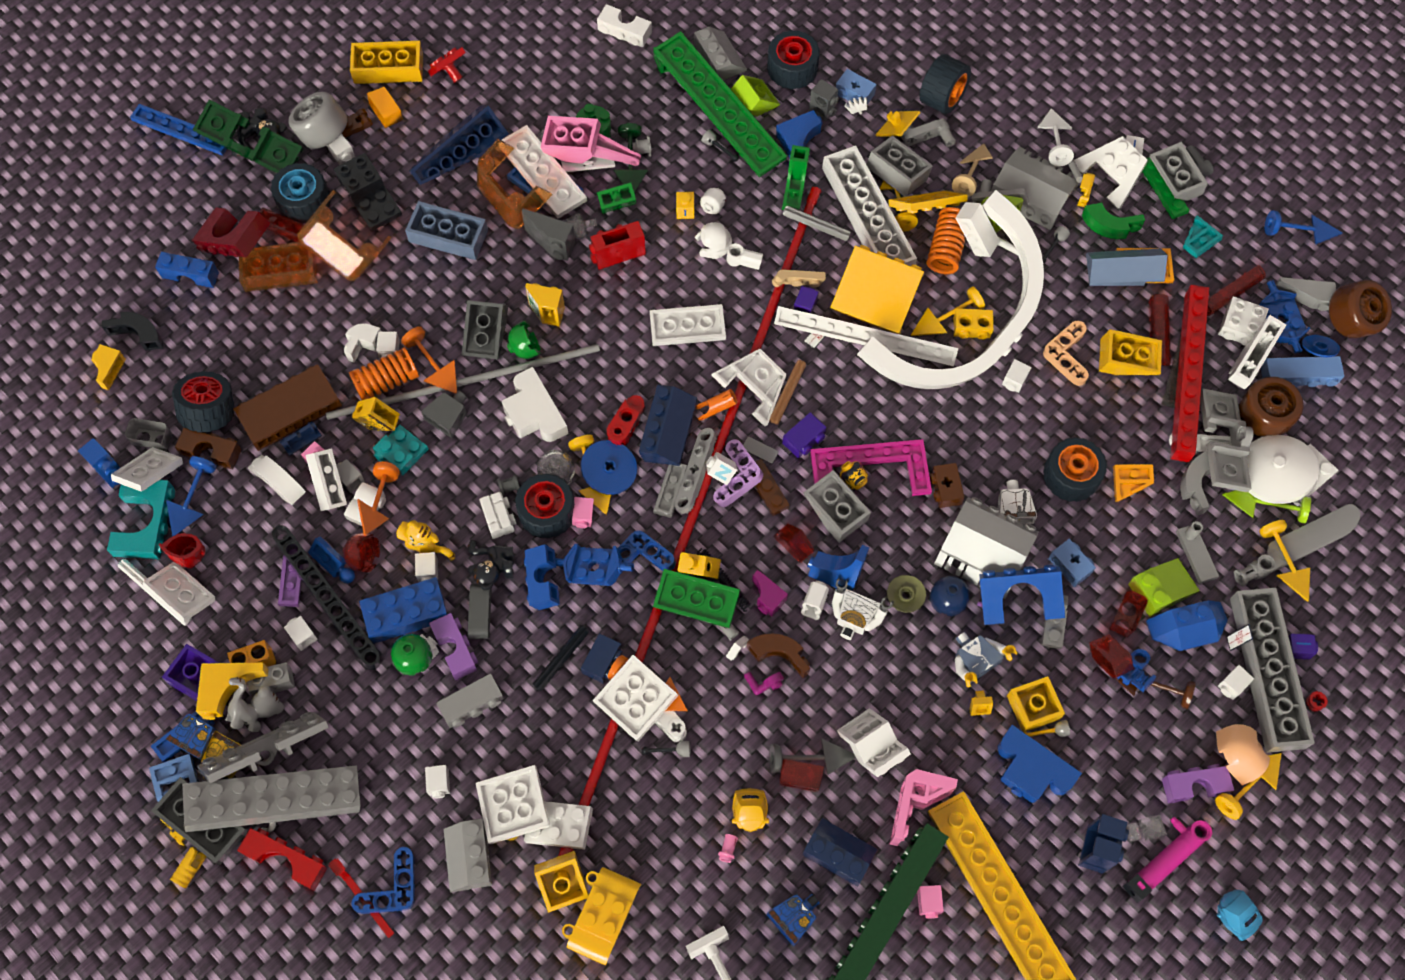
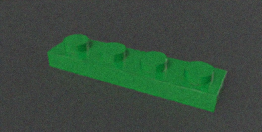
[1142,157,1189,219]

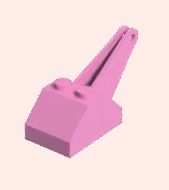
[540,116,641,166]

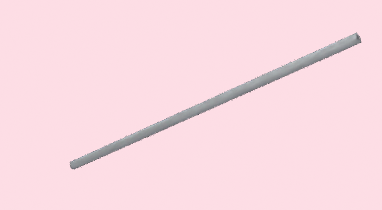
[326,344,600,420]

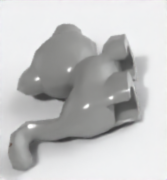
[225,677,285,732]

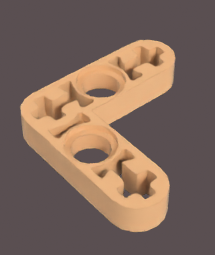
[1043,321,1089,386]

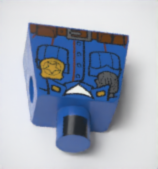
[165,714,217,760]
[767,894,820,947]

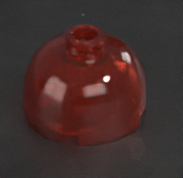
[343,533,380,573]

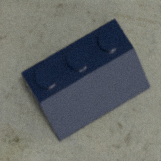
[802,818,877,887]

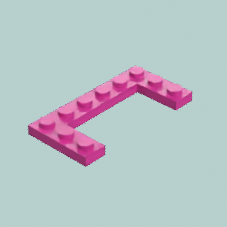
[810,439,932,496]

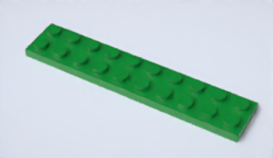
[653,31,787,178]

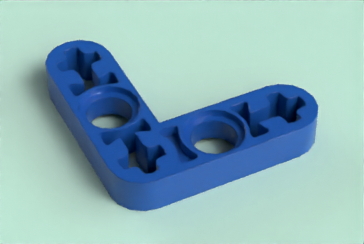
[618,531,676,575]
[351,847,415,914]

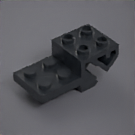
[333,153,402,232]

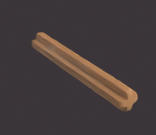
[770,360,806,425]

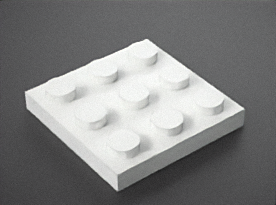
[593,655,679,742]
[476,765,550,845]

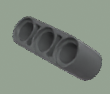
[468,584,492,639]

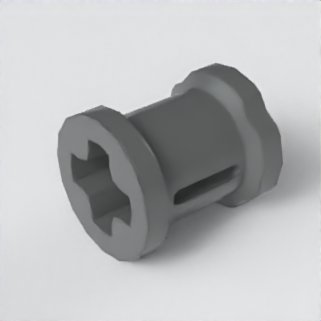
[497,474,520,496]

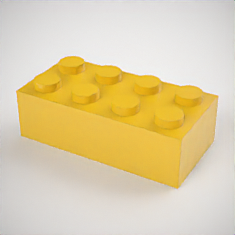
[350,41,423,84]

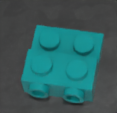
[373,425,429,476]

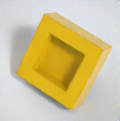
[970,690,993,716]

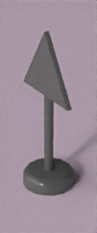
[769,738,856,775]

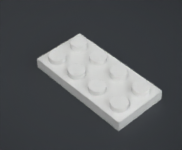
[649,304,726,346]

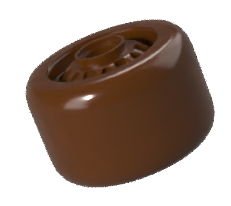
[1329,280,1392,338]
[1239,377,1304,437]

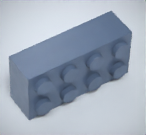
[405,201,488,260]

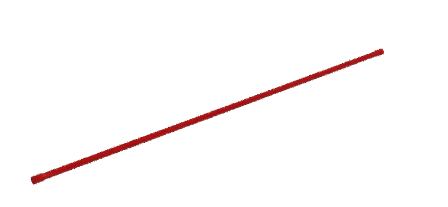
[558,187,821,856]

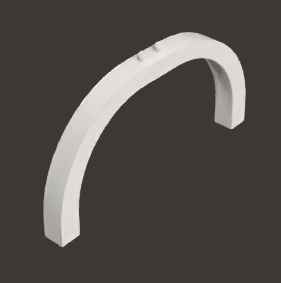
[857,190,1044,389]

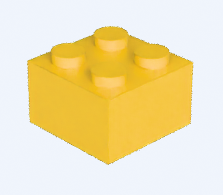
[1007,676,1065,732]
[534,851,589,913]

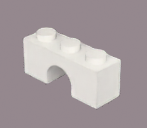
[597,4,652,47]

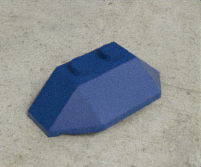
[1146,600,1228,651]

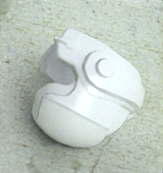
[695,222,732,259]

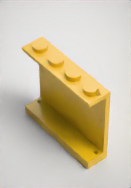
[830,245,924,335]

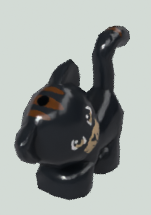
[232,108,287,156]
[467,540,515,590]

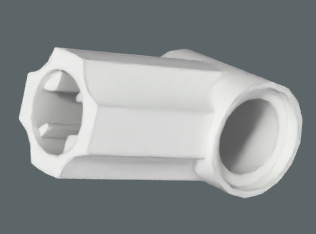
[726,243,763,270]

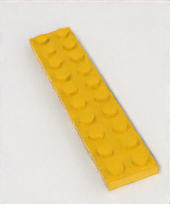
[927,791,1076,980]

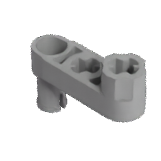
[900,119,956,147]

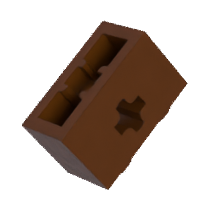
[929,463,965,508]

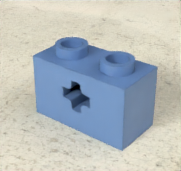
[836,69,877,105]
[1048,539,1096,588]

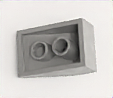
[803,470,871,543]

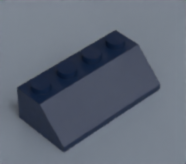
[639,385,698,466]

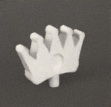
[845,97,867,114]

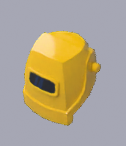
[732,788,769,832]

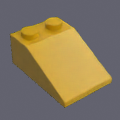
[1099,329,1162,375]

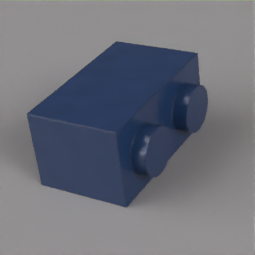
[581,633,623,684]

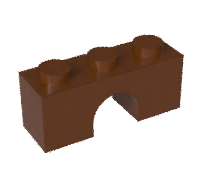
[175,428,242,470]

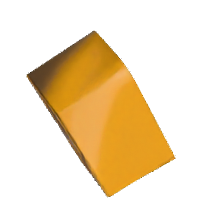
[367,87,403,128]
[227,640,276,667]

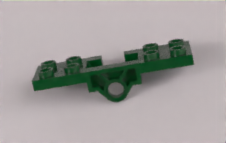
[193,99,304,173]

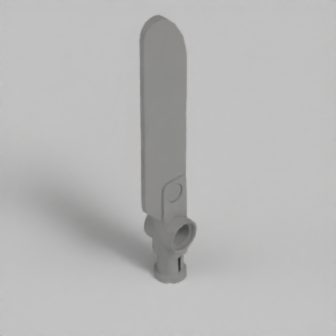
[1234,504,1361,586]

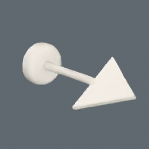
[1038,108,1074,167]

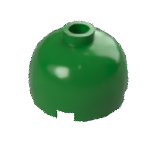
[507,321,541,359]
[391,634,433,676]

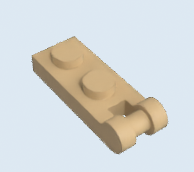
[772,270,826,288]

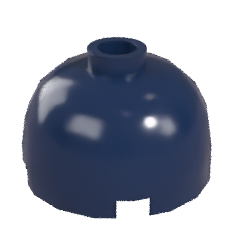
[930,576,970,616]

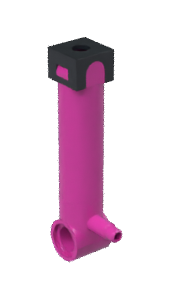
[1122,817,1212,903]

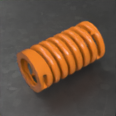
[926,207,966,274]
[348,347,419,400]

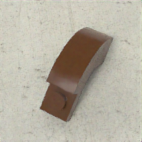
[747,633,810,678]

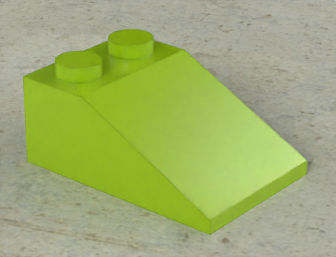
[1128,558,1200,617]

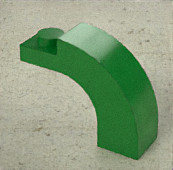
[782,145,810,210]

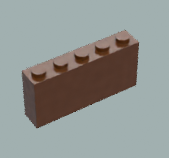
[233,364,342,451]

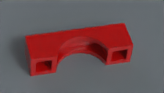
[237,828,327,891]

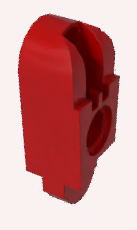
[607,395,645,446]

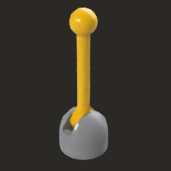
[1024,720,1070,737]

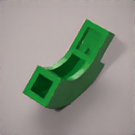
[1081,203,1145,239]

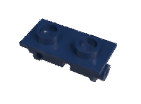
[279,422,322,456]

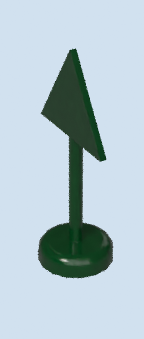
[613,123,648,193]

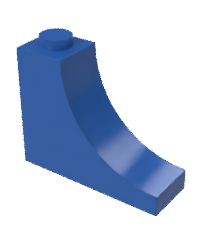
[776,110,823,158]
[807,544,870,592]

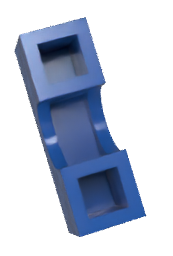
[155,252,219,288]
[78,438,120,488]
[524,544,560,610]

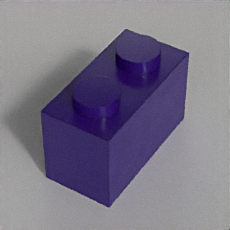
[782,412,826,458]

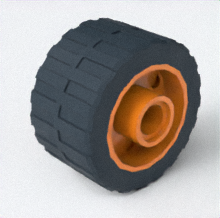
[919,54,971,114]
[1043,437,1107,502]

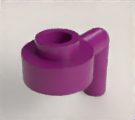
[744,672,784,695]

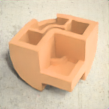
[1216,724,1270,786]

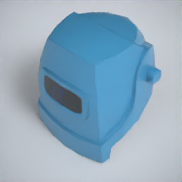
[1217,890,1263,941]

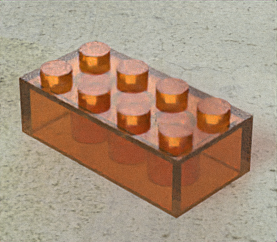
[239,241,318,292]

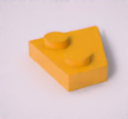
[1113,464,1154,502]

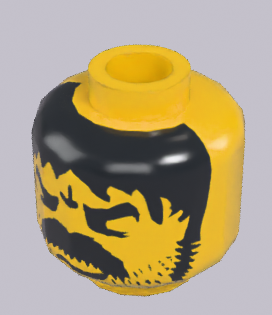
[840,461,868,490]

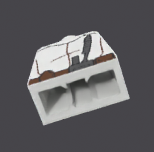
[998,480,1037,524]

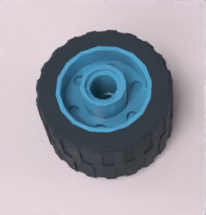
[271,163,331,224]

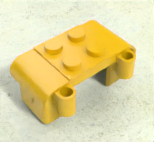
[562,867,642,966]

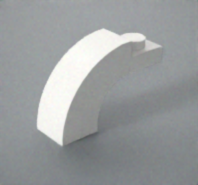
[248,455,306,505]

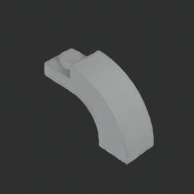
[1180,451,1210,515]

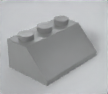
[694,27,747,80]
[1149,142,1208,201]
[444,818,492,893]

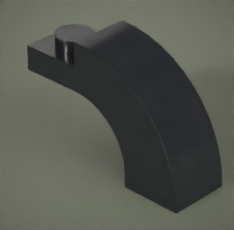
[102,312,164,351]

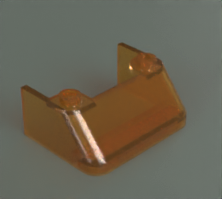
[477,139,553,229]
[298,190,391,281]

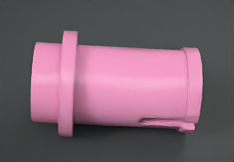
[718,834,738,863]

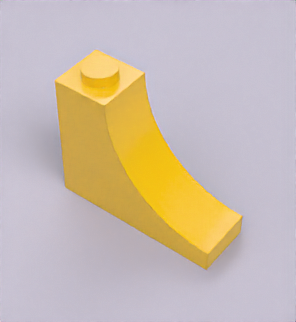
[196,662,268,720]

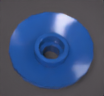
[1302,335,1340,357]

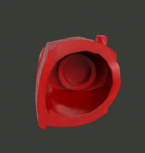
[159,533,206,569]

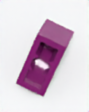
[752,570,788,617]

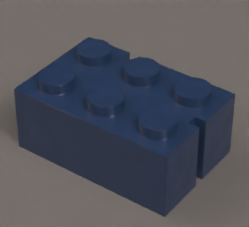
[1078,814,1129,874]

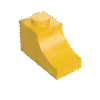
[91,344,126,390]

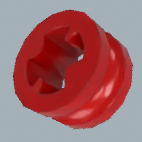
[1306,691,1328,711]

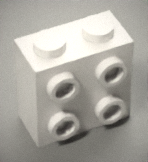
[1218,296,1269,346]

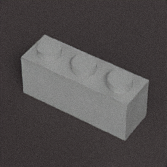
[436,673,504,728]

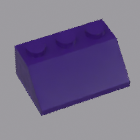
[162,644,219,701]

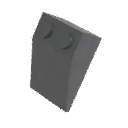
[522,208,576,261]
[462,300,508,359]

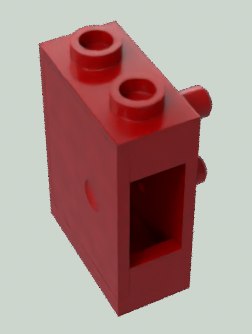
[589,221,646,270]

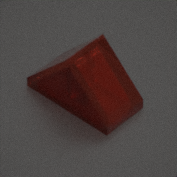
[774,523,814,563]

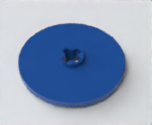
[580,440,637,495]

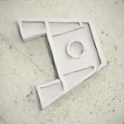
[1074,136,1148,211]
[712,349,786,426]

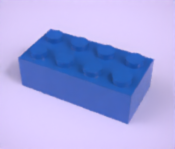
[359,577,448,644]

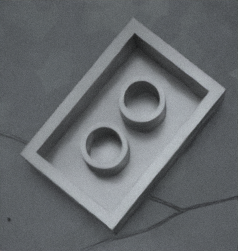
[866,136,933,197]

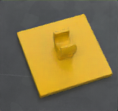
[876,111,920,137]

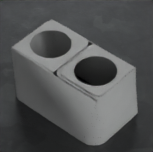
[125,418,172,451]

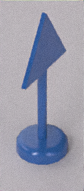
[1265,210,1343,244]
[166,456,217,537]

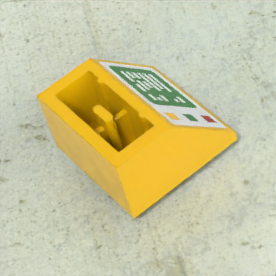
[525,283,565,327]

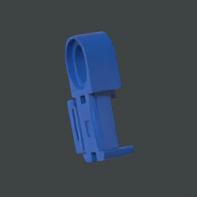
[1114,649,1156,692]

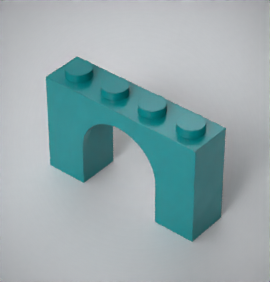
[107,480,175,559]

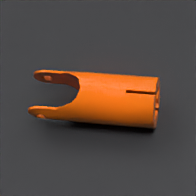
[695,389,738,420]

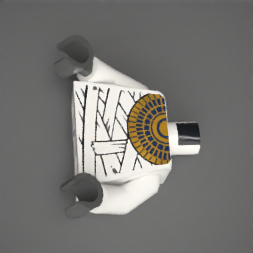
[832,577,894,640]

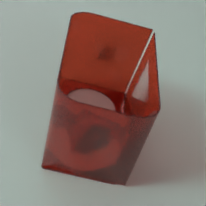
[1109,590,1148,638]
[1089,634,1134,679]
[780,759,824,792]

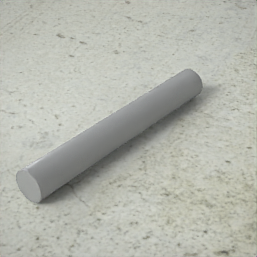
[1068,159,1083,183]

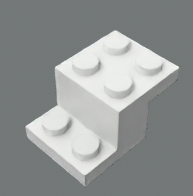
[837,708,911,777]

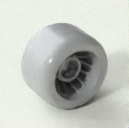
[289,92,348,149]

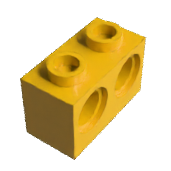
[953,309,993,339]

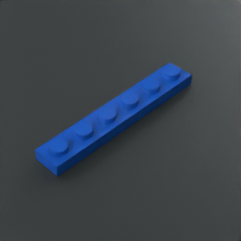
[130,104,227,156]

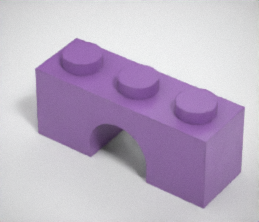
[429,613,478,680]
[1162,764,1234,804]

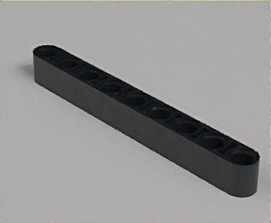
[272,525,381,670]

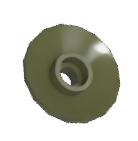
[887,575,926,613]

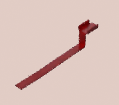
[329,858,394,938]

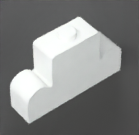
[1228,315,1286,390]
[502,367,568,442]

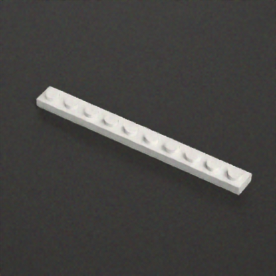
[774,306,958,366]

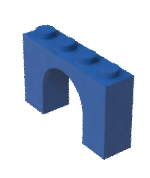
[979,565,1065,625]

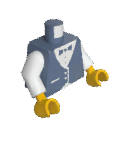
[955,632,1017,687]

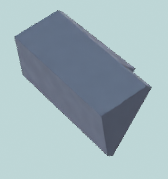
[1086,248,1168,286]

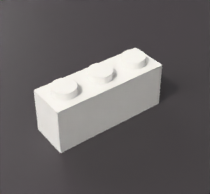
[955,202,1000,257]
[305,448,347,511]

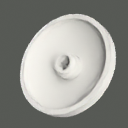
[1247,435,1319,504]

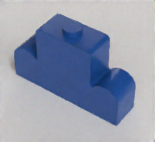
[998,725,1082,803]

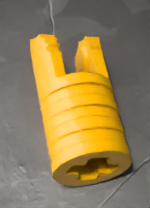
[169,847,207,889]

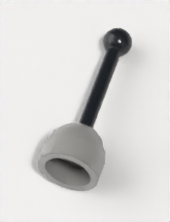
[701,130,738,162]
[1042,226,1070,264]
[641,741,691,757]

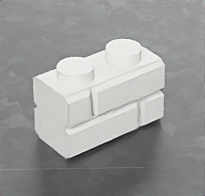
[479,492,516,539]

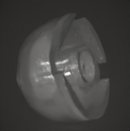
[537,450,575,484]

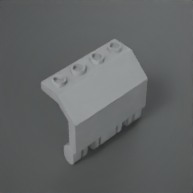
[991,147,1080,230]
[934,497,1039,599]

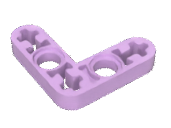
[713,439,763,507]

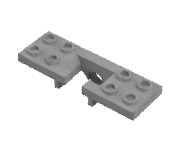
[1200,388,1253,493]
[198,712,329,783]

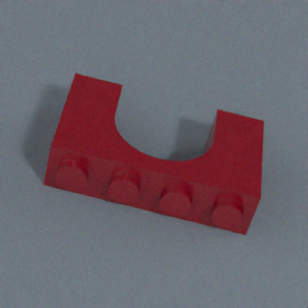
[192,207,270,258]

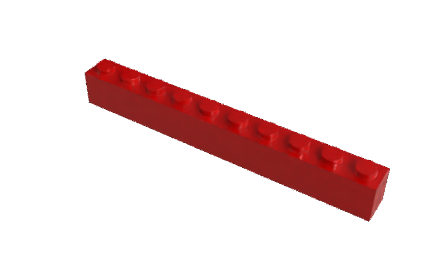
[1170,285,1209,462]

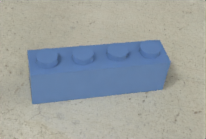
[1261,356,1344,387]

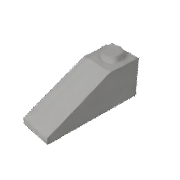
[1276,277,1336,311]

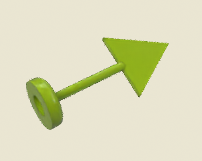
[1222,490,1311,524]

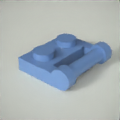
[149,754,199,802]

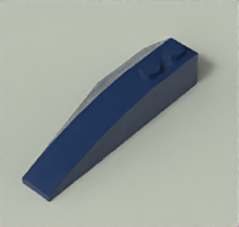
[409,105,509,185]

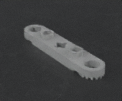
[674,428,717,514]

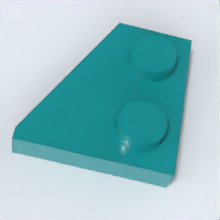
[1183,215,1223,258]

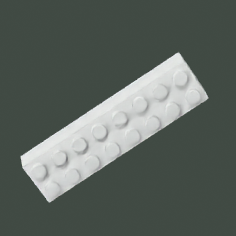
[822,146,917,267]

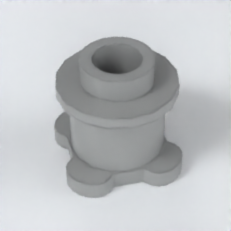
[632,135,651,157]

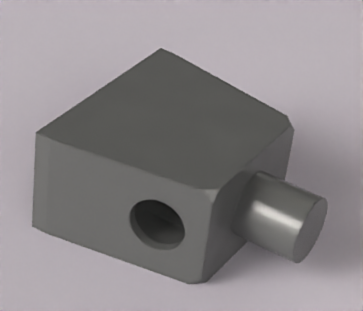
[421,391,467,438]

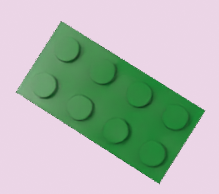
[653,569,741,629]

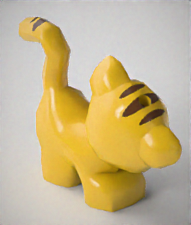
[396,520,455,561]

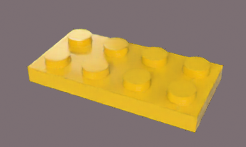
[889,190,968,213]

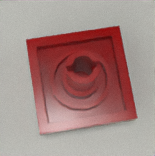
[427,47,466,83]

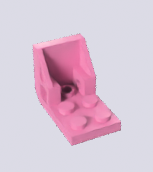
[890,769,958,846]

